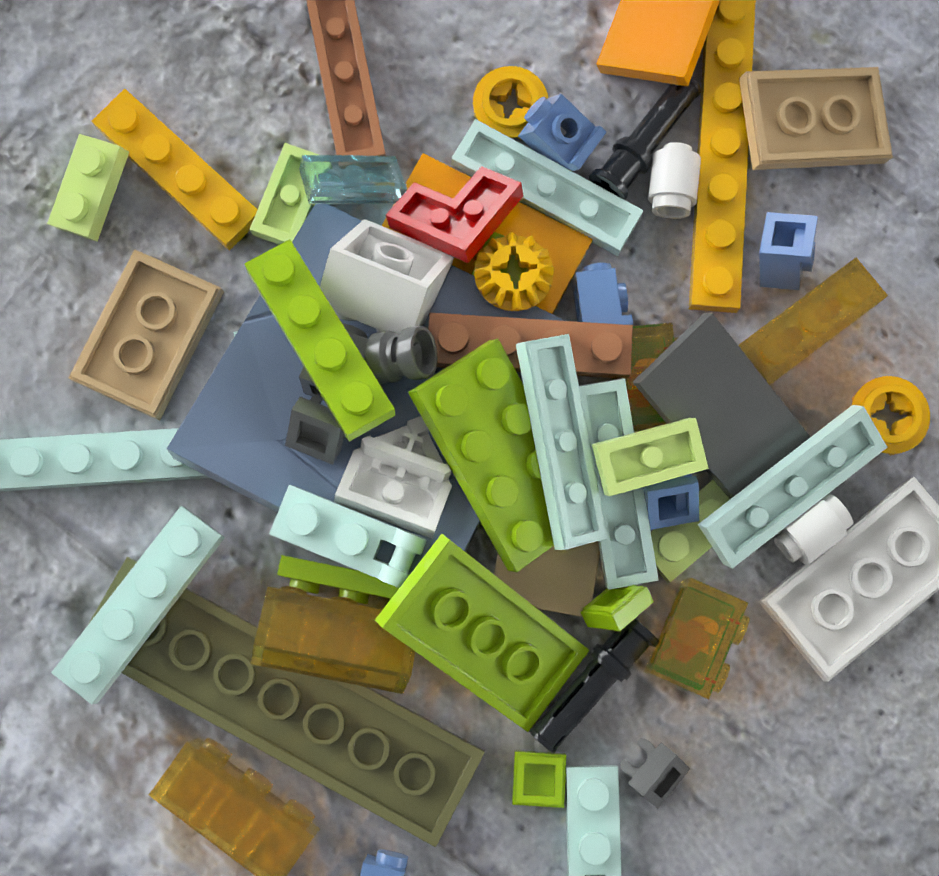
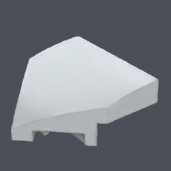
[334,416,452,539]

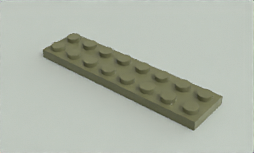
[87,557,485,847]

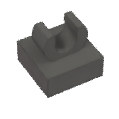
[285,395,344,465]
[620,738,690,809]

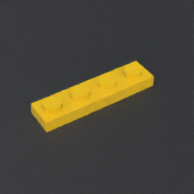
[91,89,258,251]

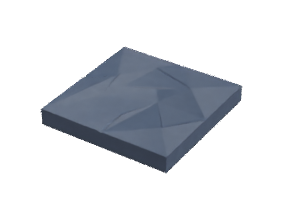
[166,199,565,573]

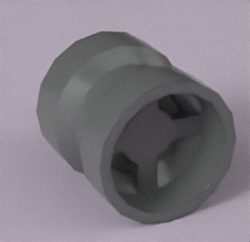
[365,326,438,384]

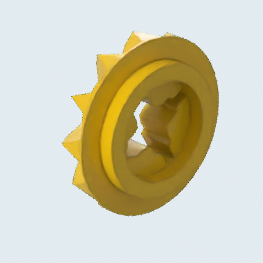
[473,66,548,140]
[474,232,554,311]
[851,376,930,456]

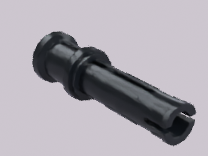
[589,77,701,200]
[529,619,660,754]

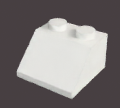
[320,219,454,335]

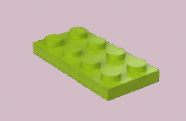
[408,339,554,572]
[375,534,590,732]

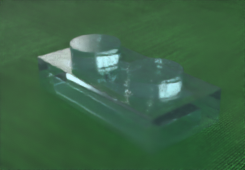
[299,155,407,204]

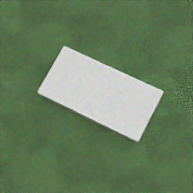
[758,477,939,682]

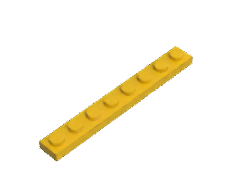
[688,0,756,313]

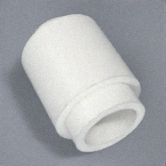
[648,142,701,219]
[774,493,853,565]

